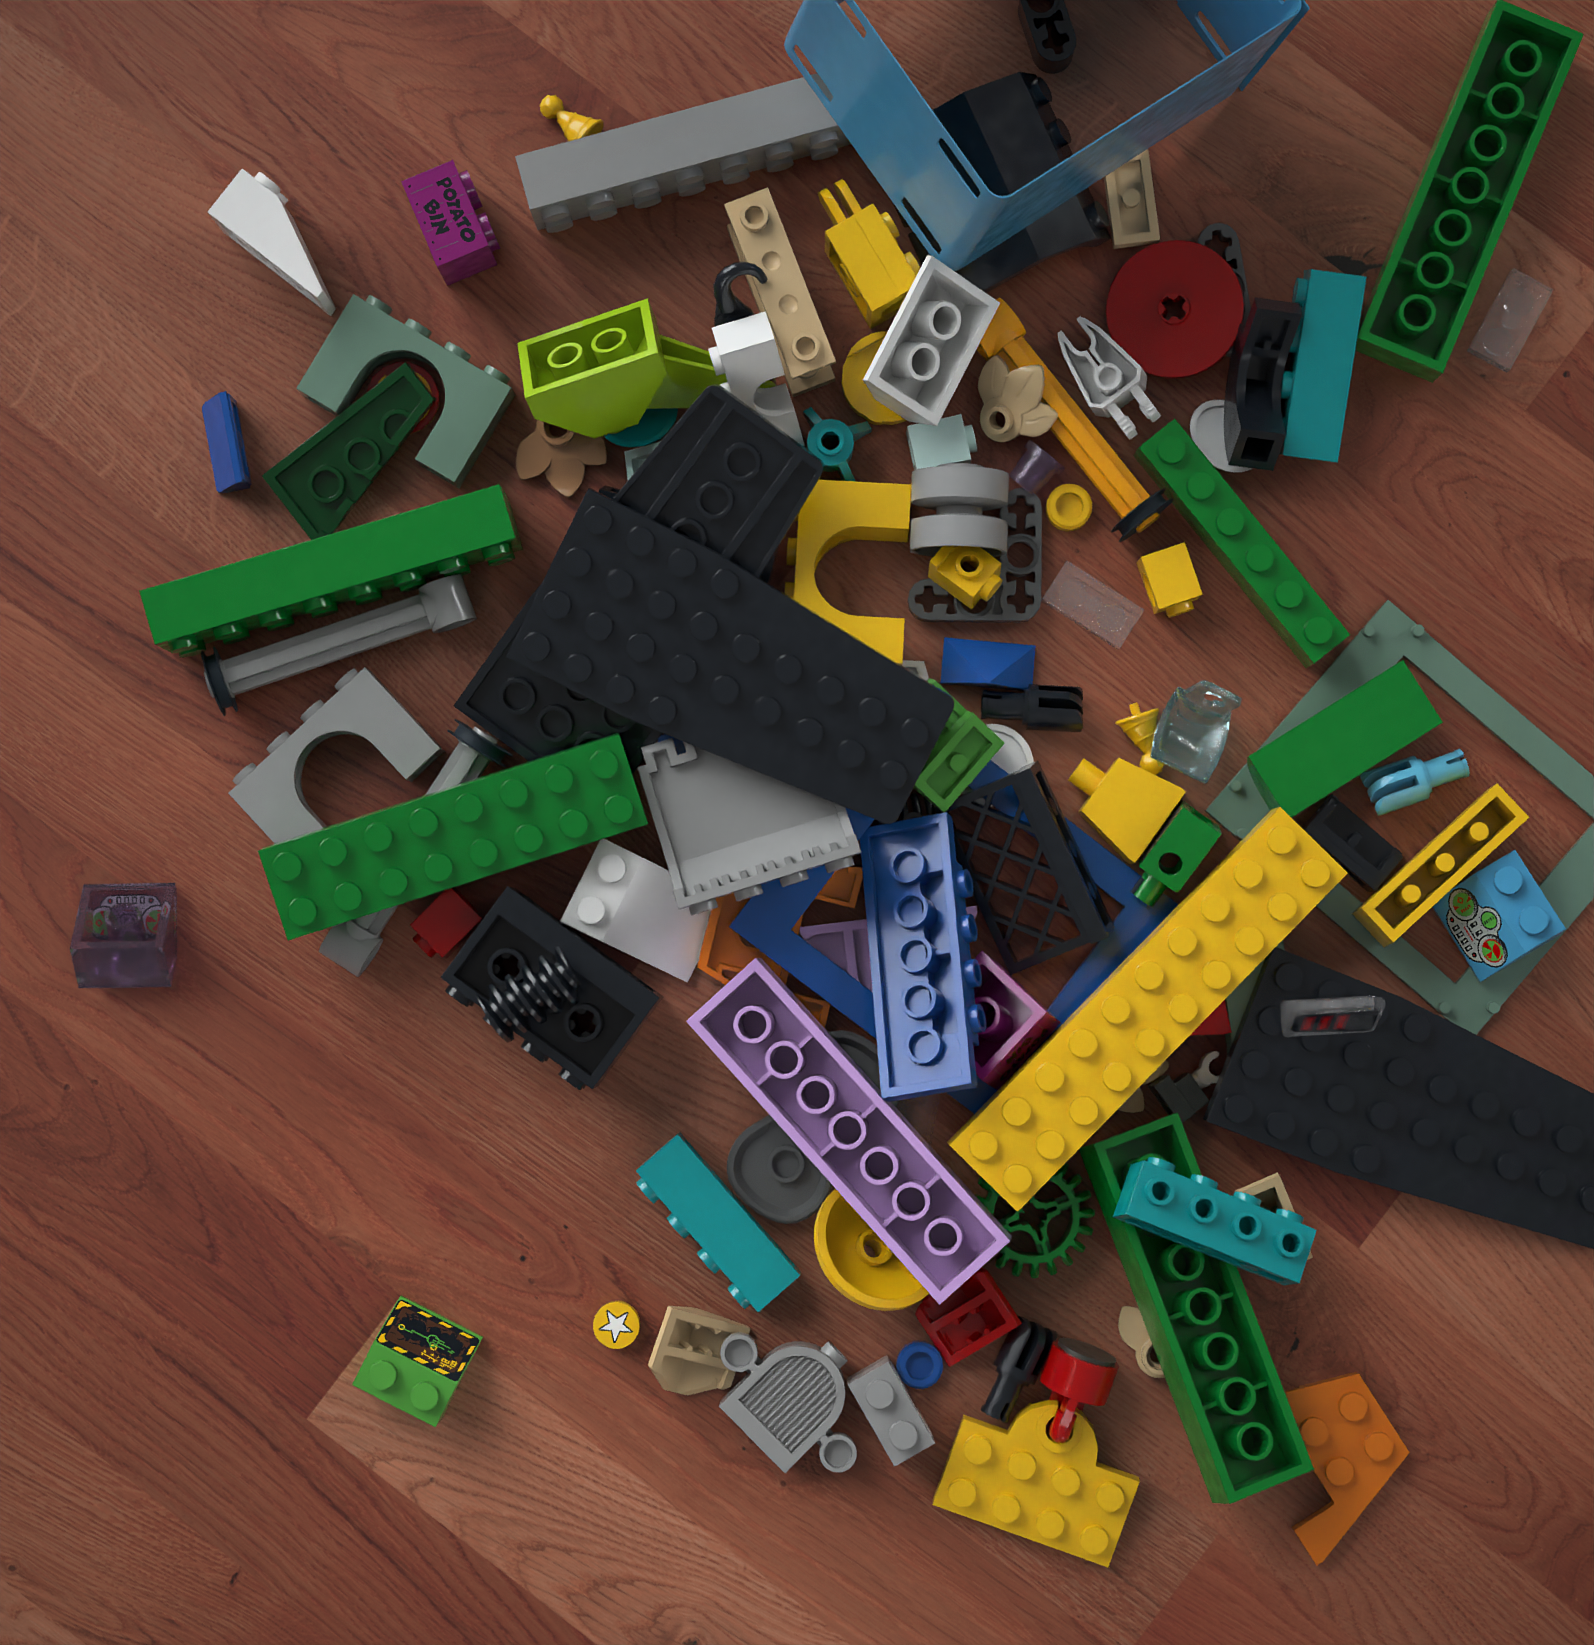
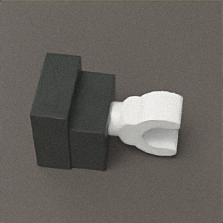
[1148,1051,1220,1123]

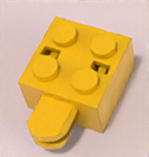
[817,179,920,329]

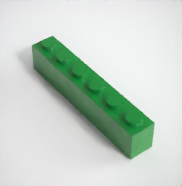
[1133,418,1350,668]

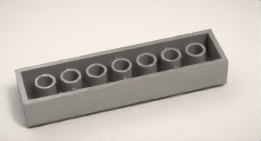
[515,73,851,233]

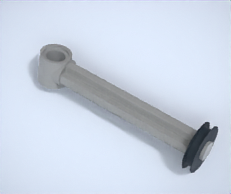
[201,574,477,716]
[319,719,513,977]

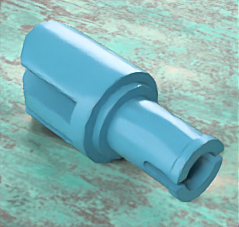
[1360,749,1470,816]

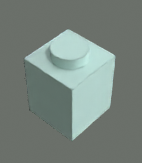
[906,414,977,470]

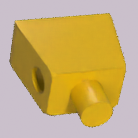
[1068,758,1186,864]

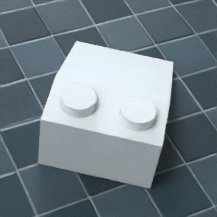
[208,169,336,316]
[561,839,711,983]

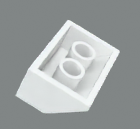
[863,255,1000,426]

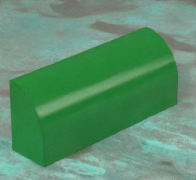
[1247,660,1443,818]

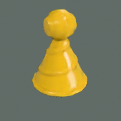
[539,95,604,141]
[1115,702,1165,775]

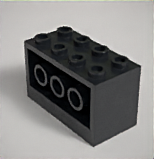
[440,886,663,1091]

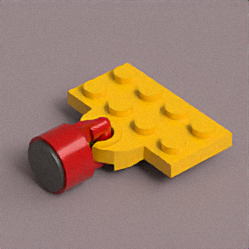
[932,1338,1140,1567]

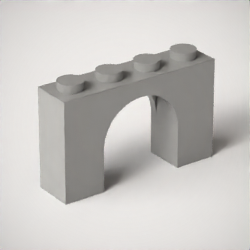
[228,667,445,843]

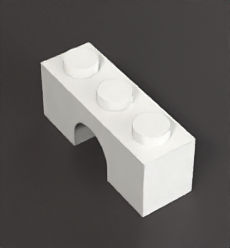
[708,311,805,446]

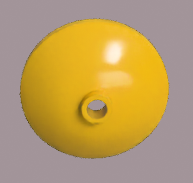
[814,1188,929,1311]

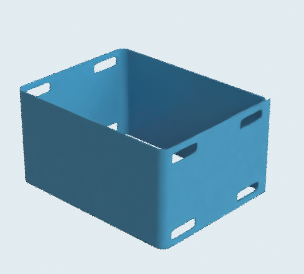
[784,0,1310,271]

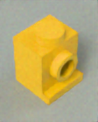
[928,546,1003,610]

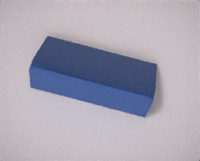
[202,391,252,494]

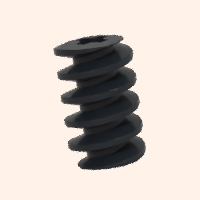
[476,946,583,1043]

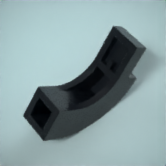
[1224,297,1302,471]

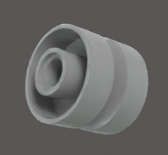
[910,463,1009,557]

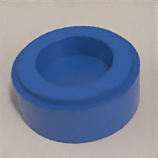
[896,1340,943,1389]

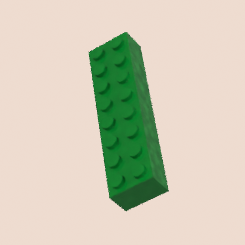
[1355,0,1584,383]
[139,484,524,658]
[258,733,648,941]
[1079,1112,1314,1504]

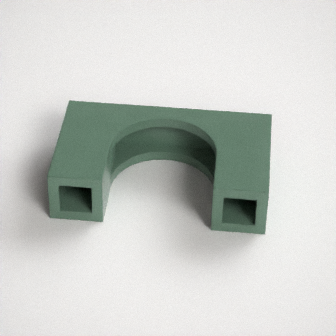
[296,294,516,489]

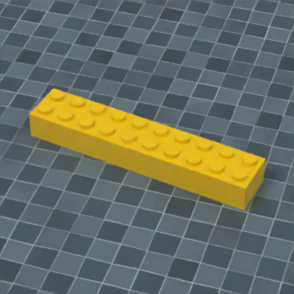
[947,807,1348,1212]

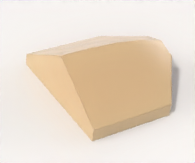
[648,1306,751,1395]

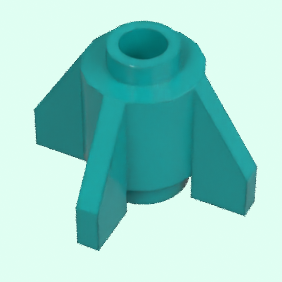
[803,407,872,482]

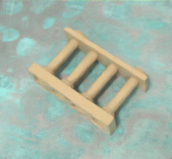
[724,187,836,397]

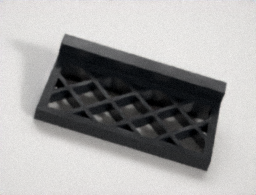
[933,760,1115,975]

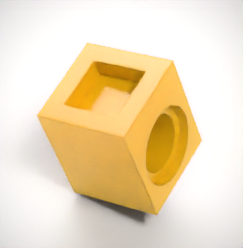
[1136,542,1203,618]

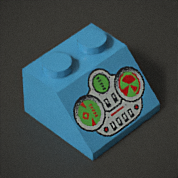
[1432,850,1566,982]

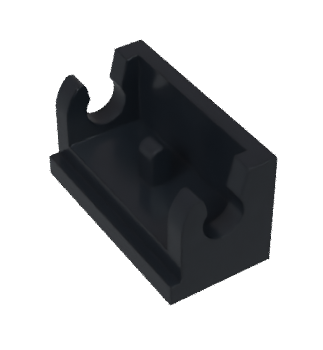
[1302,794,1403,892]

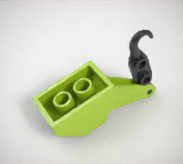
[517,262,777,439]

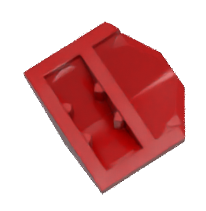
[915,1268,1022,1367]

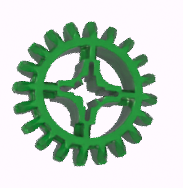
[974,1163,1095,1278]

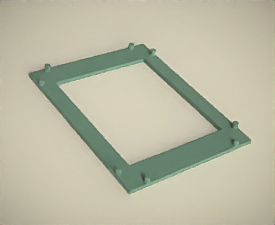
[1205,600,1594,1035]

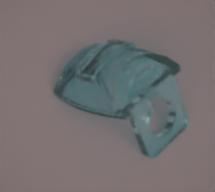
[1150,680,1242,784]

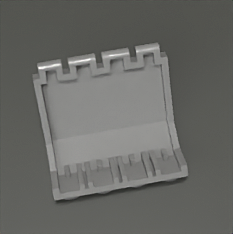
[637,738,861,916]

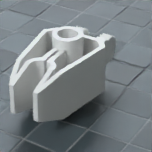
[1058,316,1161,440]

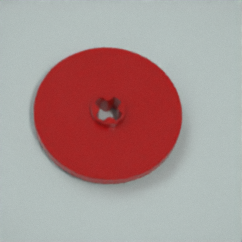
[1106,240,1244,379]

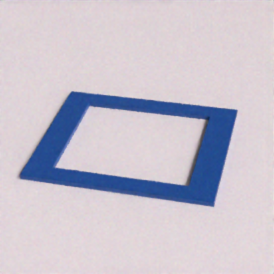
[728,760,1178,1114]

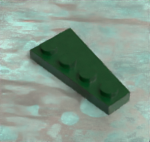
[262,362,436,540]

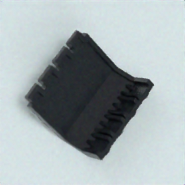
[893,72,1112,293]

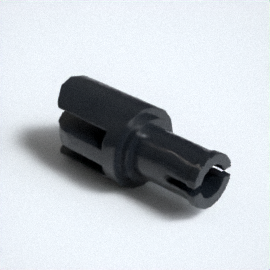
[981,684,1083,732]
[981,1315,1058,1423]

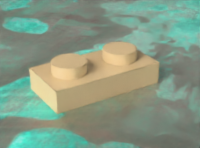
[1104,149,1160,249]

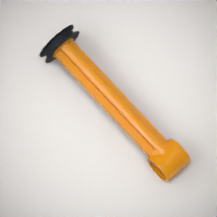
[976,298,1174,542]

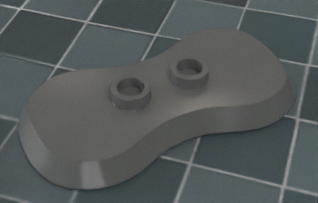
[726,1030,899,1224]

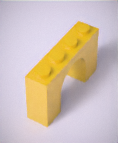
[785,480,911,665]

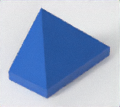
[940,637,1036,691]

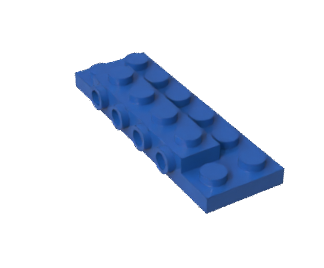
[860,812,986,1102]

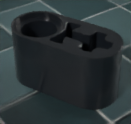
[1018,0,1076,74]

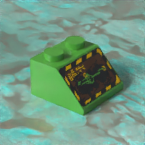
[352,1295,483,1427]

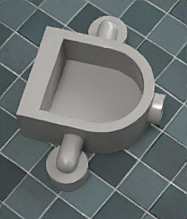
[719,1332,857,1473]

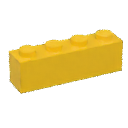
[1352,783,1529,947]

